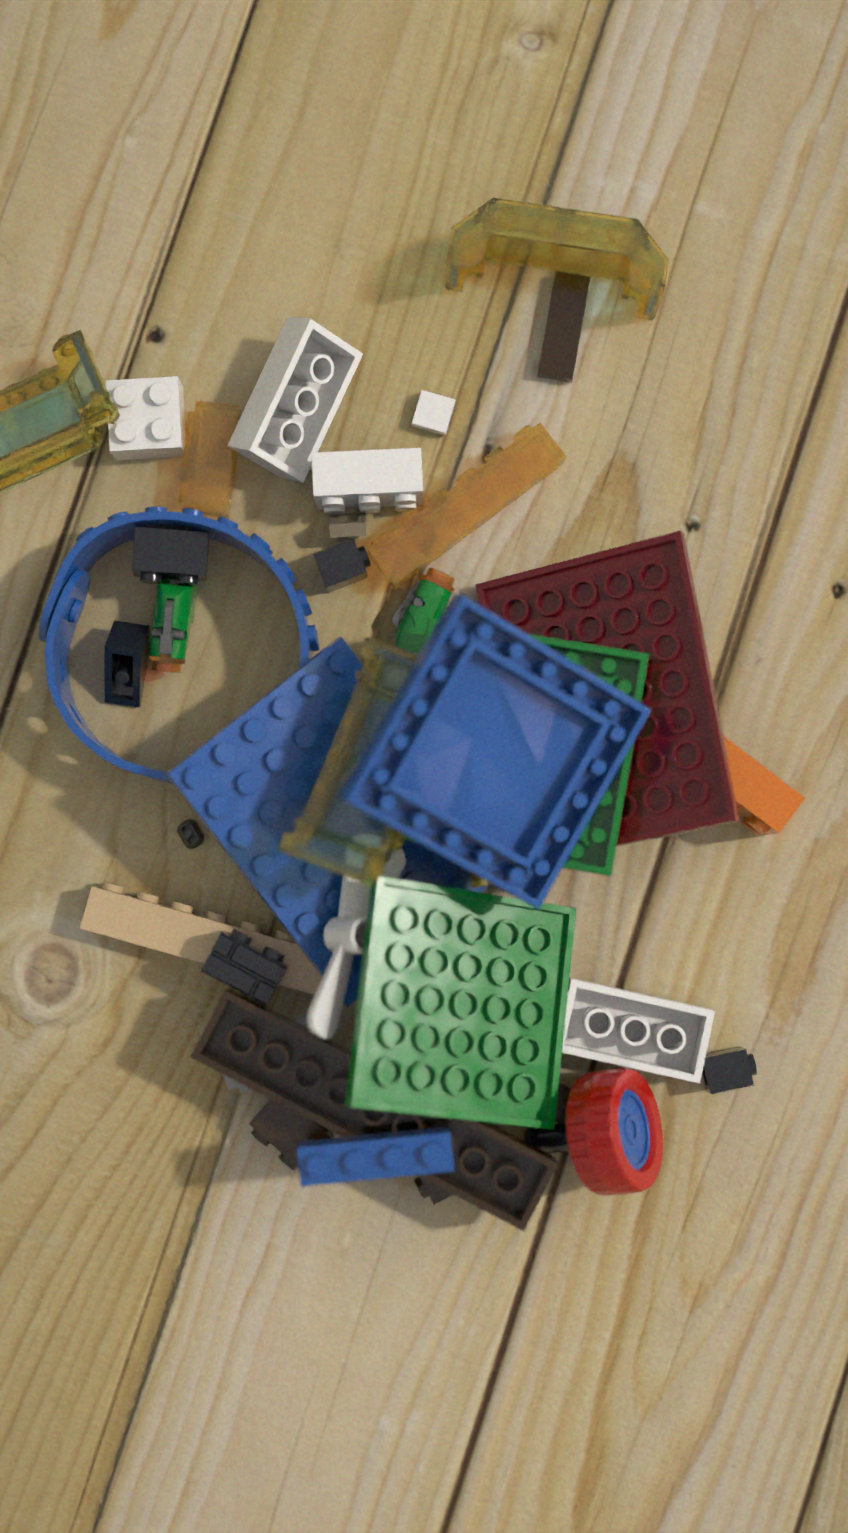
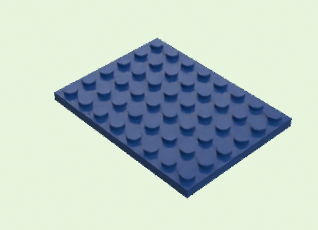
[165,637,492,1007]

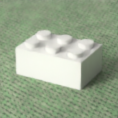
[312,448,423,515]

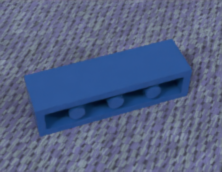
[297,1126,454,1186]

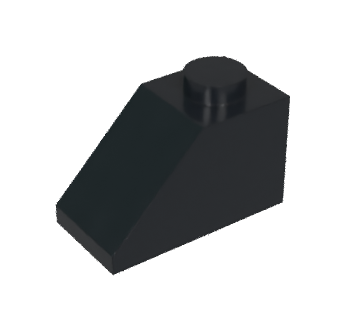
[104,620,150,708]

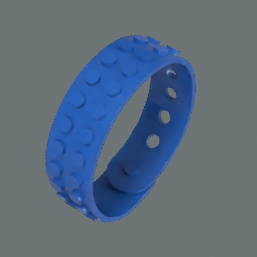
[39,507,320,784]

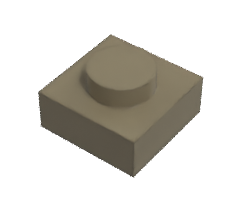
[329,513,366,542]

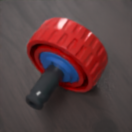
[524,1068,663,1195]

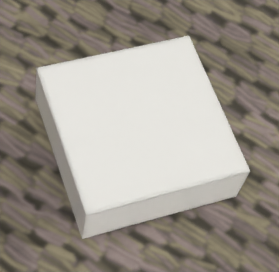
[412,390,456,436]

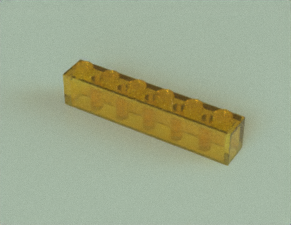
[368,422,566,590]

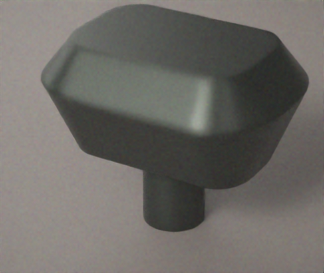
[177,819,204,849]

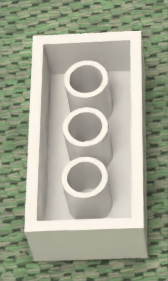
[227,317,363,483]
[562,977,715,1083]

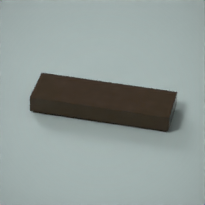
[537,271,591,383]

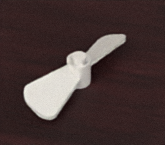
[308,834,406,1039]

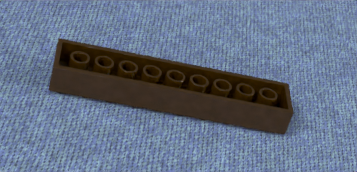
[190,988,558,1231]

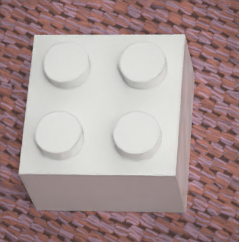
[106,376,187,461]

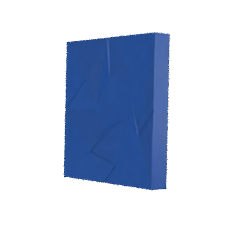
[338,593,651,910]

